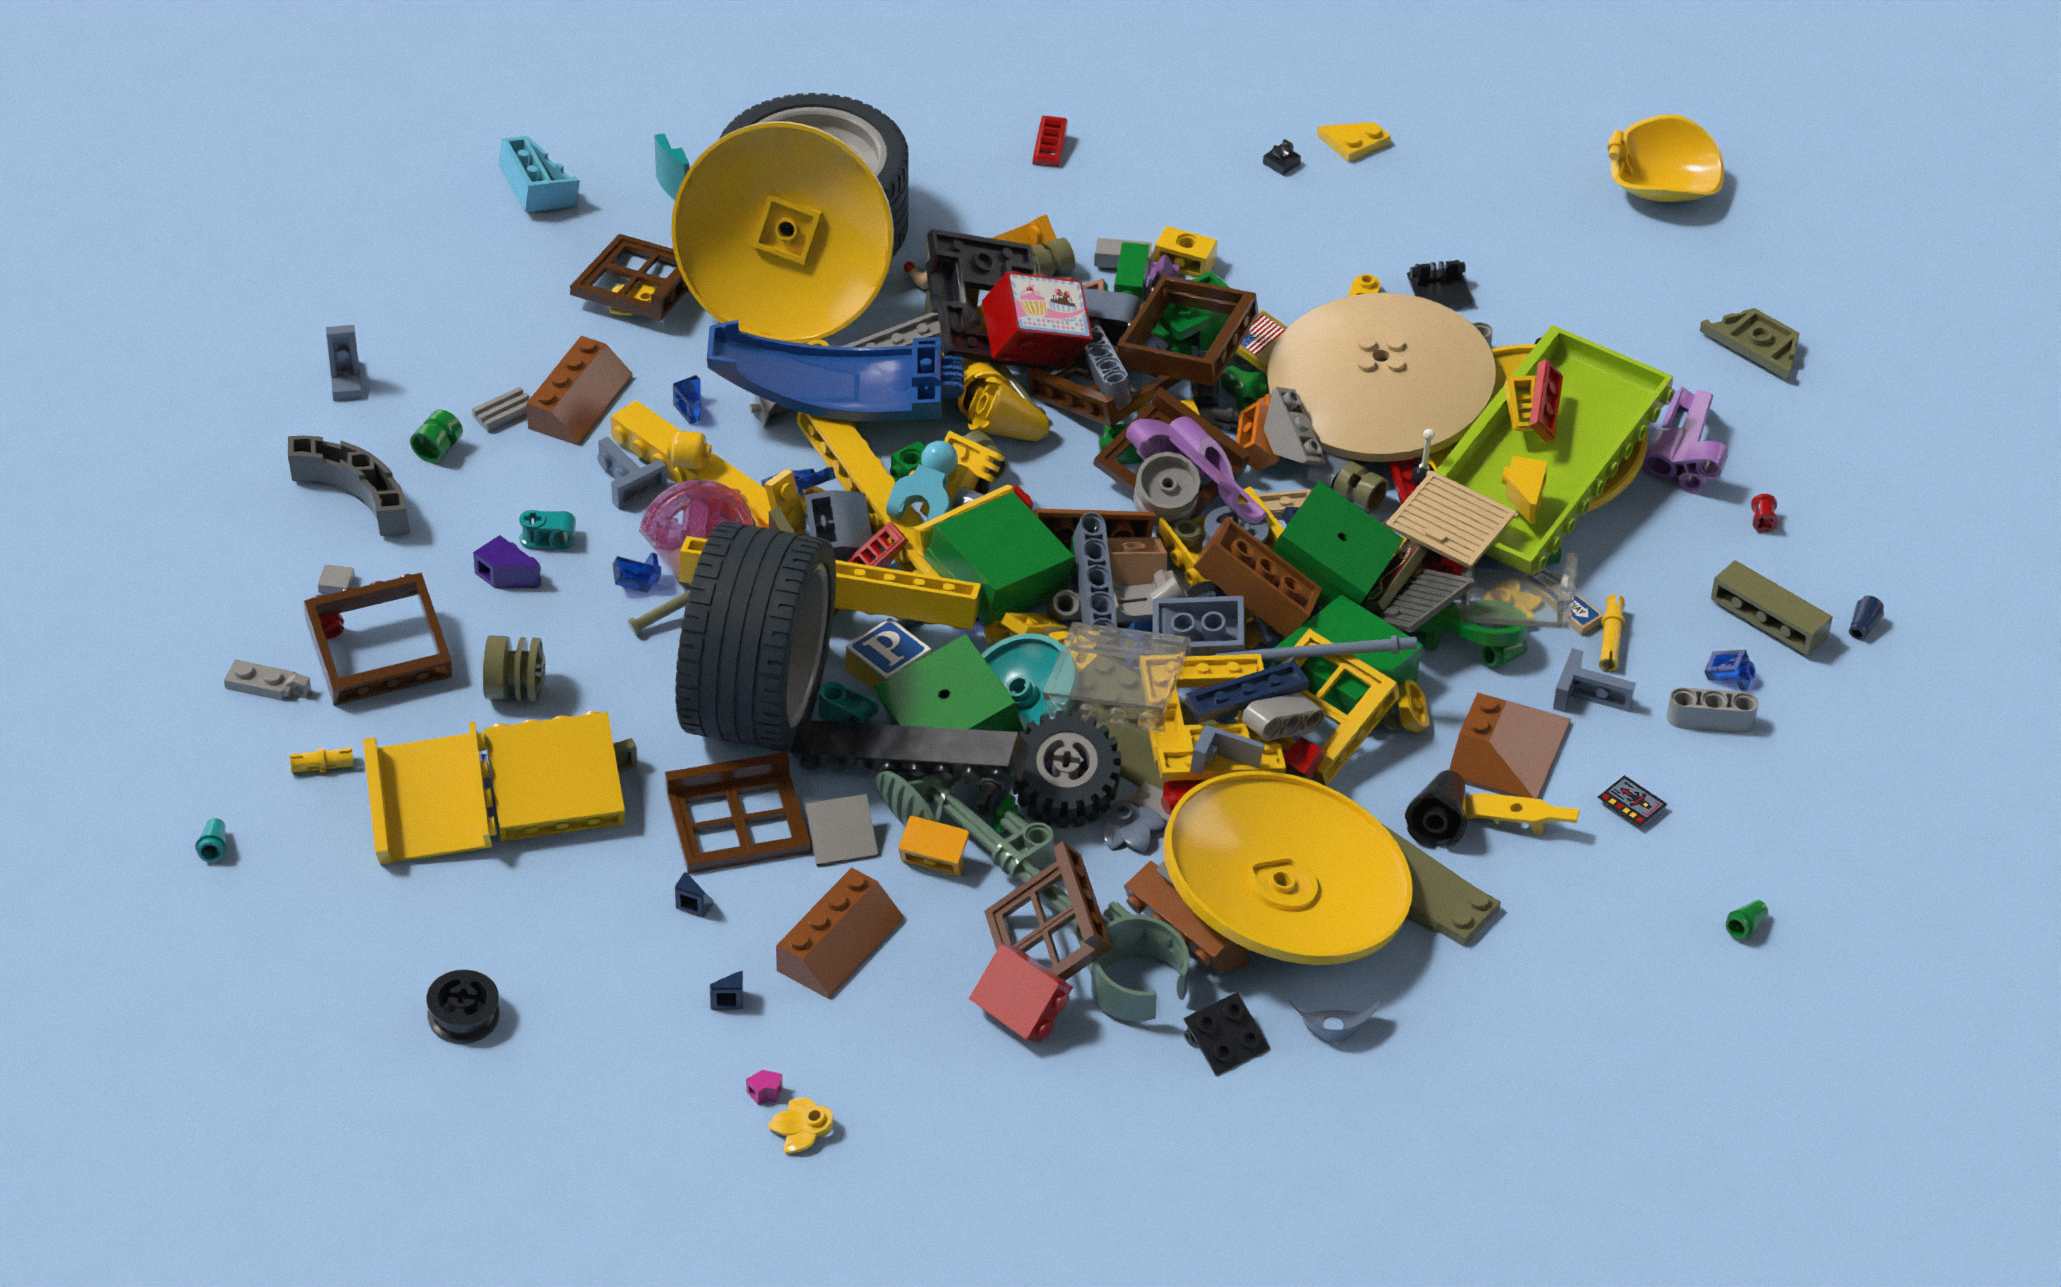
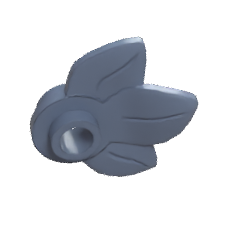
[1103,800,1165,852]

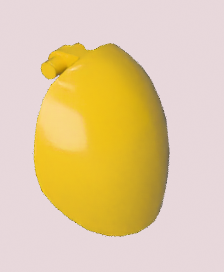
[1607,114,1724,202]

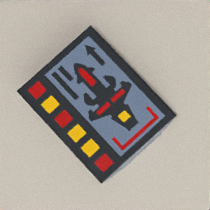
[1597,775,1667,827]

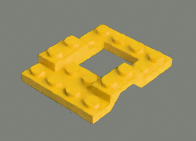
[1139,654,1286,781]

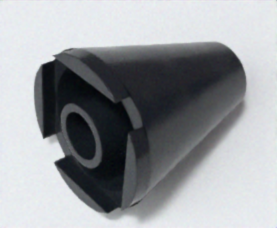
[1405,770,1467,848]

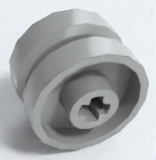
[1133,452,1201,527]

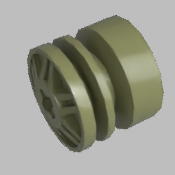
[483,635,546,702]

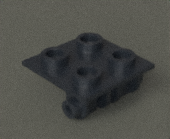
[1407,260,1474,307]
[1183,991,1270,1076]

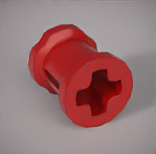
[1751,494,1778,532]

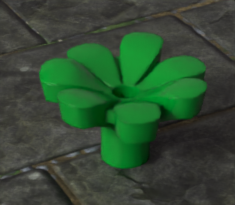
[990,793,1025,834]

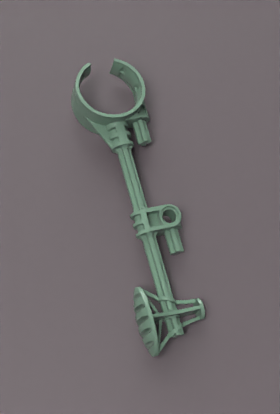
[876,771,1189,1021]

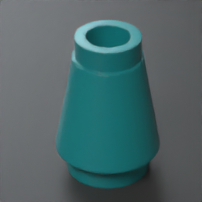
[195,818,227,862]

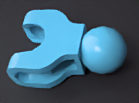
[886,441,958,522]

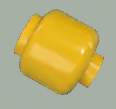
[667,430,712,470]

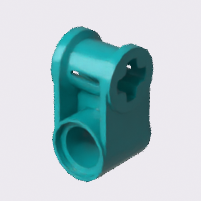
[519,510,576,550]
[819,682,879,723]

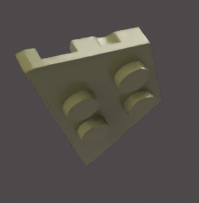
[1700,308,1800,380]

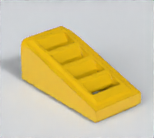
[1504,375,1536,431]

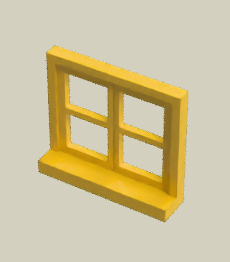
[1235,629,1400,786]

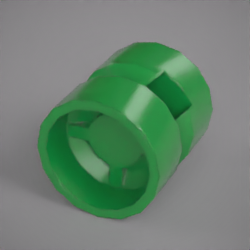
[410,409,463,463]

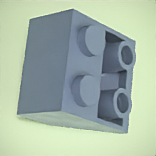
[805,490,872,557]

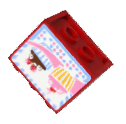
[982,271,1092,367]

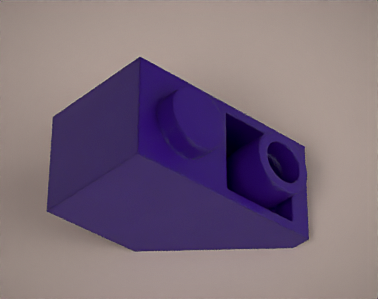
[473,535,541,588]

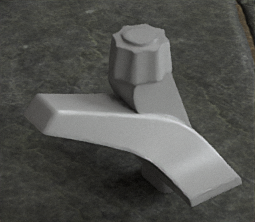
[749,395,792,428]

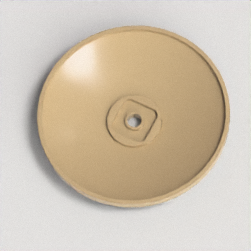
[1267,293,1496,462]

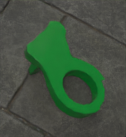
[1416,602,1529,652]

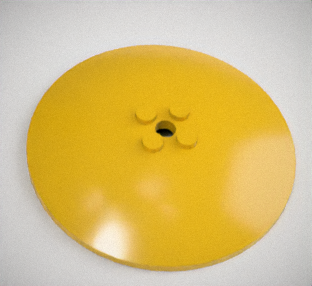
[671,121,894,343]

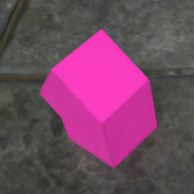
[746,1070,783,1105]

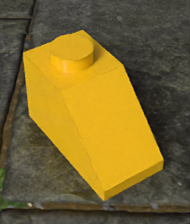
[1502,456,1548,524]

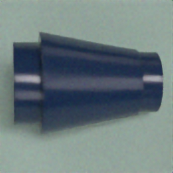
[1849,595,1884,640]

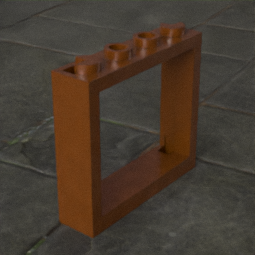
[1116,275,1259,386]
[304,572,452,706]

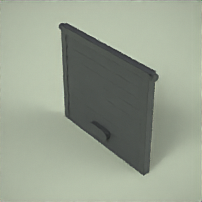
[1371,568,1478,633]

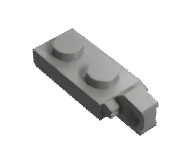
[224,659,311,700]

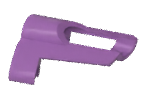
[1642,387,1728,494]
[1126,416,1269,524]

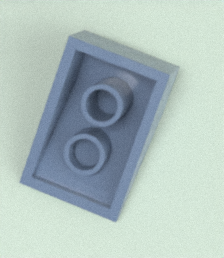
[1152,596,1246,657]

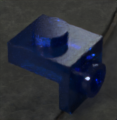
[613,552,661,593]

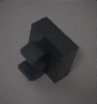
[1263,139,1301,176]

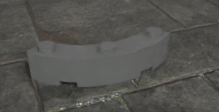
[288,435,410,536]

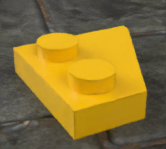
[1317,122,1391,162]

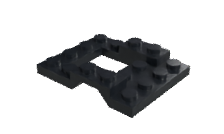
[925,229,1049,370]

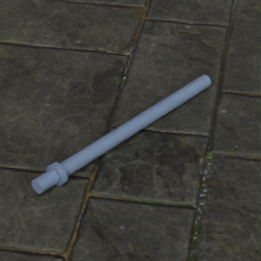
[1215,635,1417,661]

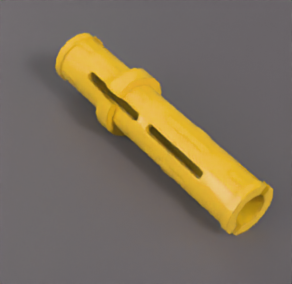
[1599,594,1625,672]

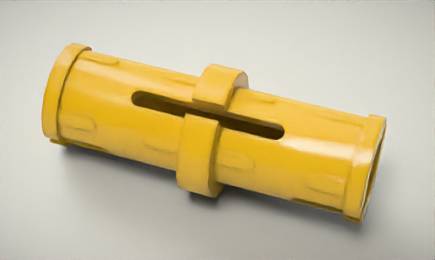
[290,747,354,774]

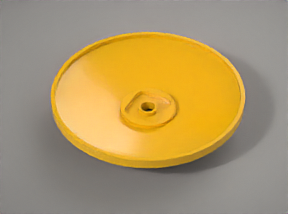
[1163,771,1413,965]

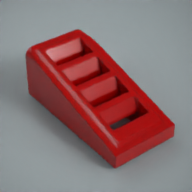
[1032,115,1068,167]
[847,521,909,568]

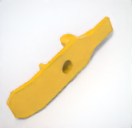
[1466,793,1580,834]

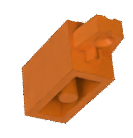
[1236,394,1280,472]

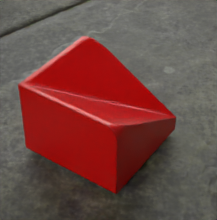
[1283,737,1327,778]

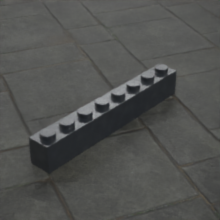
[790,720,1030,782]

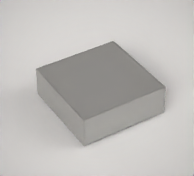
[318,564,355,594]

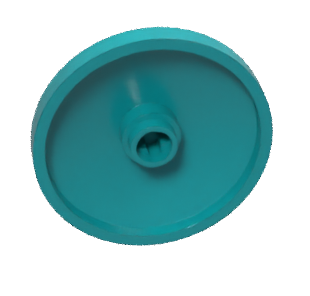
[981,633,1079,734]

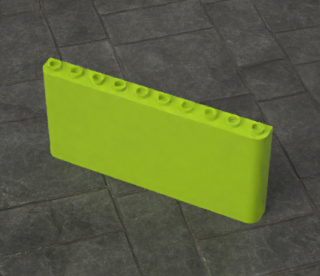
[1435,325,1675,576]

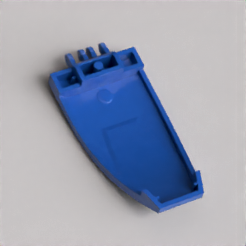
[707,320,965,422]

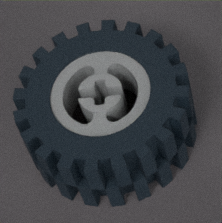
[1012,710,1121,829]

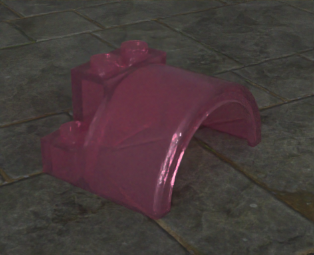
[639,479,761,551]

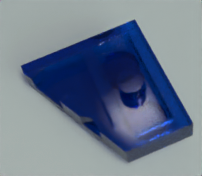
[761,467,836,496]

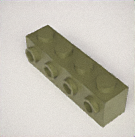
[1711,560,1833,656]

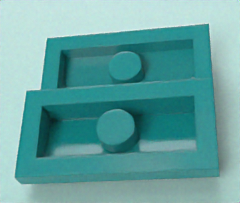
[654,133,690,200]

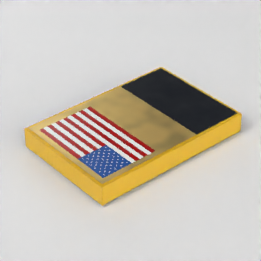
[1236,310,1288,374]

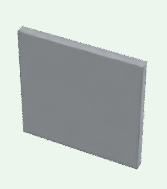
[805,794,878,865]

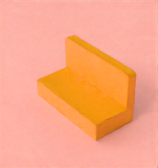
[898,816,969,877]

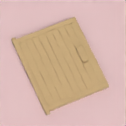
[1385,470,1519,569]

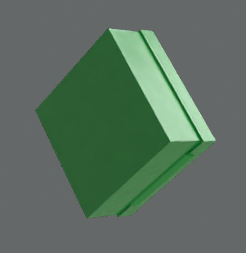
[1272,480,1404,609]
[924,492,1075,626]
[1275,594,1424,725]
[873,634,1024,734]

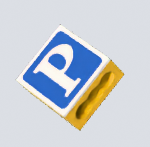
[846,618,931,693]

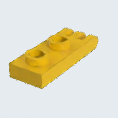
[944,431,1005,483]
[1001,613,1069,636]

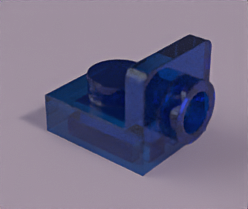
[673,375,702,424]
[1704,650,1755,691]

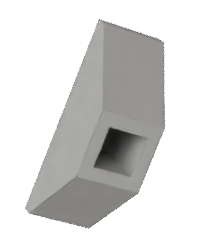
[1263,387,1326,465]

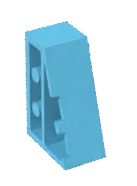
[499,136,580,212]

